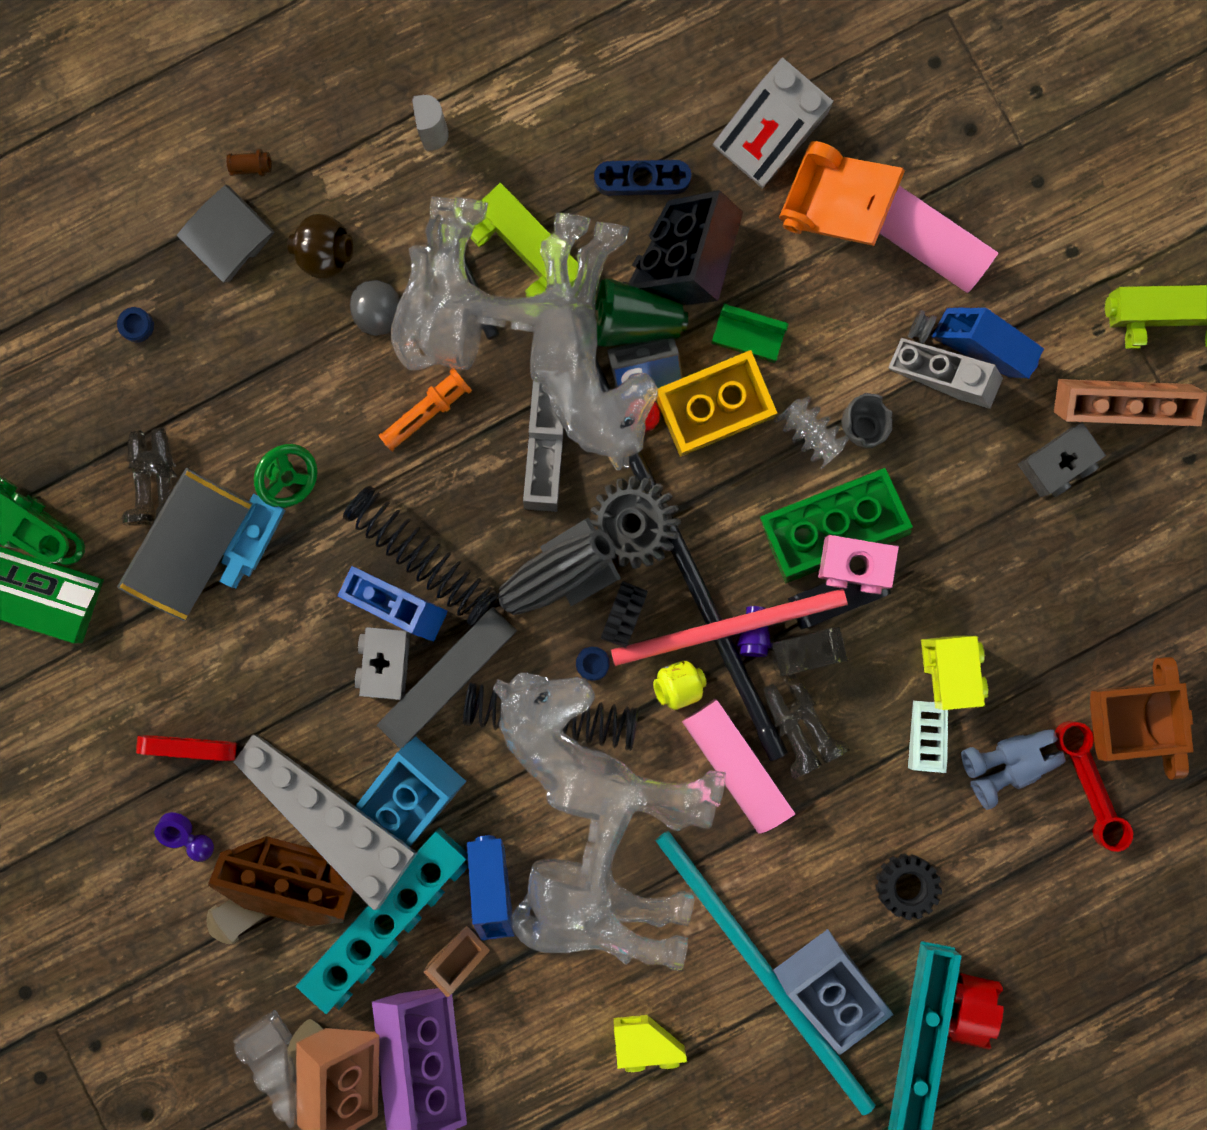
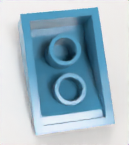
[355,736,466,847]

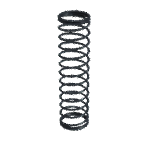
[343,485,498,626]
[463,682,638,751]

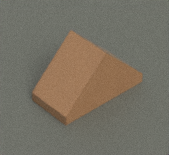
[424,926,490,998]

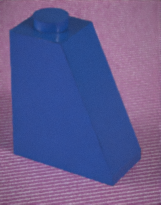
[932,308,1044,379]
[467,835,515,940]

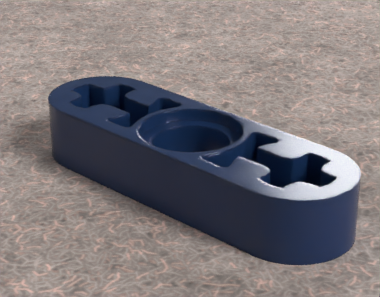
[594,160,691,196]

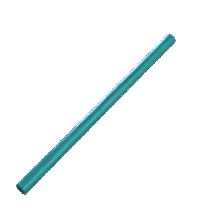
[655,831,876,1116]

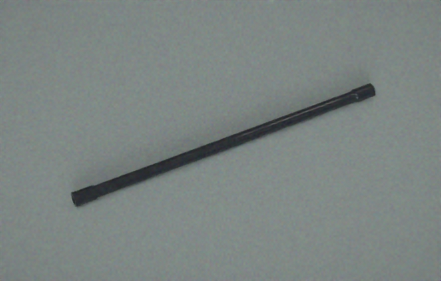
[565,327,788,761]

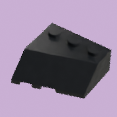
[622,190,743,306]

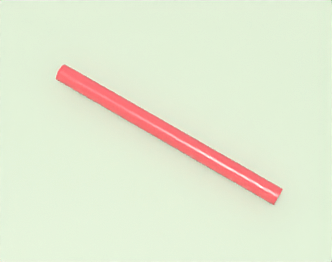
[611,589,848,666]

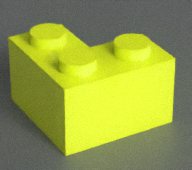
[921,636,988,710]

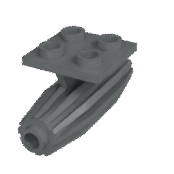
[498,518,621,615]

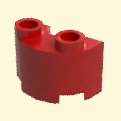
[947,973,1004,1050]

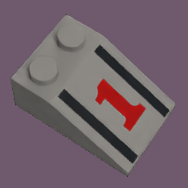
[713,57,834,189]

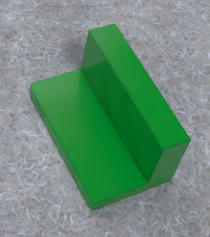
[711,304,789,363]

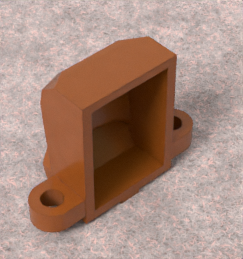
[1090,657,1194,780]

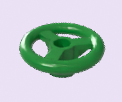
[254,444,318,508]

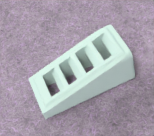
[908,700,948,773]

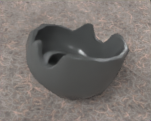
[350,280,401,336]
[841,393,893,448]

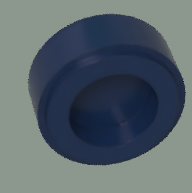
[117,307,154,343]
[576,647,610,681]

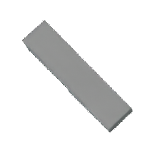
[523,370,568,512]

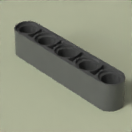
[377,607,517,749]

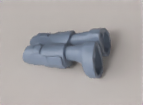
[961,729,1066,810]

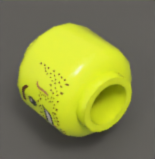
[653,661,707,710]

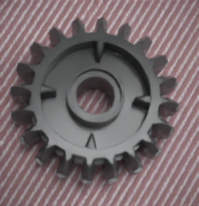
[590,476,681,569]

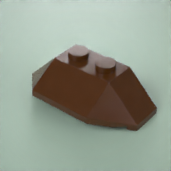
[208,836,354,926]

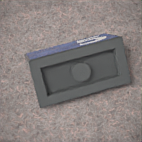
[607,338,683,401]

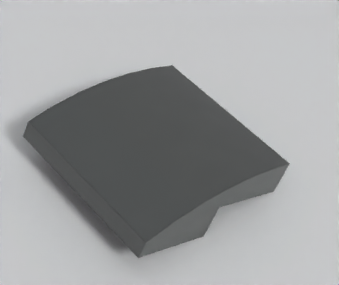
[177,185,275,283]

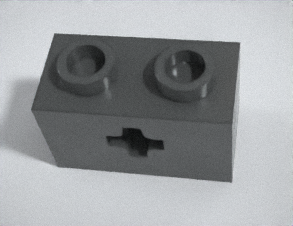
[1018,422,1106,497]

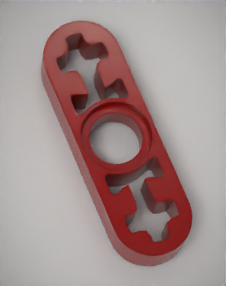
[136,735,237,761]

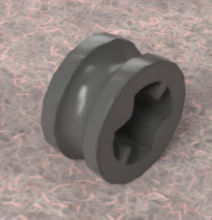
[907,310,937,344]

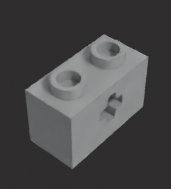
[355,627,411,700]

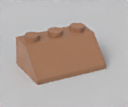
[296,1028,380,1130]

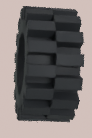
[600,581,648,648]
[875,854,942,920]

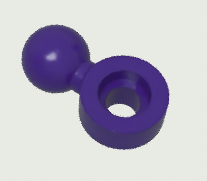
[154,812,214,862]

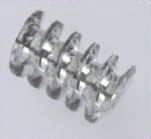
[774,396,849,470]

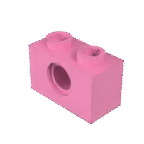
[818,535,898,594]

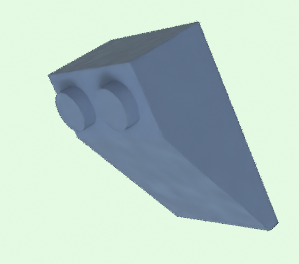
[773,929,894,1055]

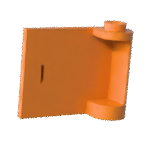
[779,141,905,246]

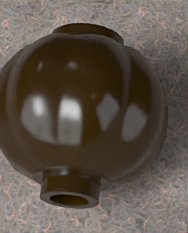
[288,214,354,279]

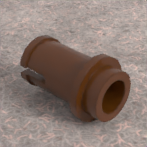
[227,149,272,176]

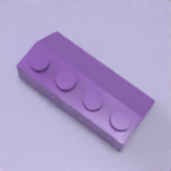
[372,988,467,1130]

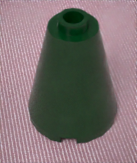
[593,278,688,347]

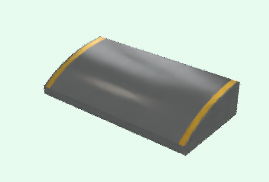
[117,467,253,621]

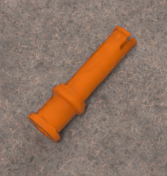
[379,367,473,451]

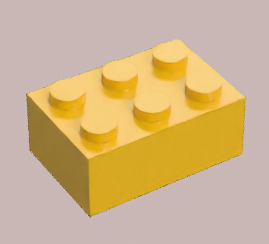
[654,350,777,457]

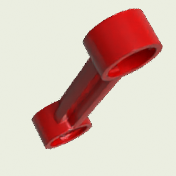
[1054,721,1133,852]

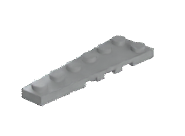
[234,734,417,910]

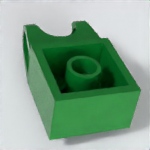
[0,476,85,565]

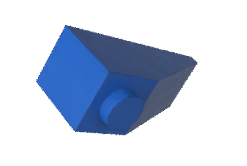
[338,566,448,642]

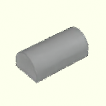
[412,95,449,151]

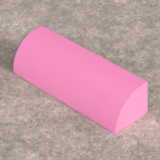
[879,186,998,293]
[682,699,795,834]

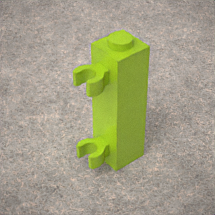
[469,182,585,305]
[1105,285,1207,349]

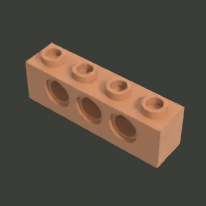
[1054,379,1207,426]

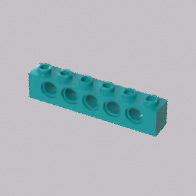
[295,827,468,1014]

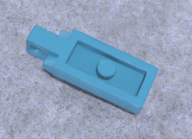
[219,494,286,589]

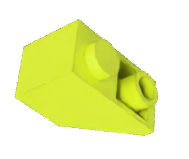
[614,1015,687,1072]

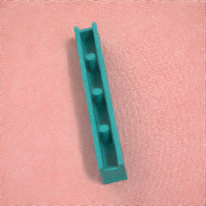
[888,941,962,1130]

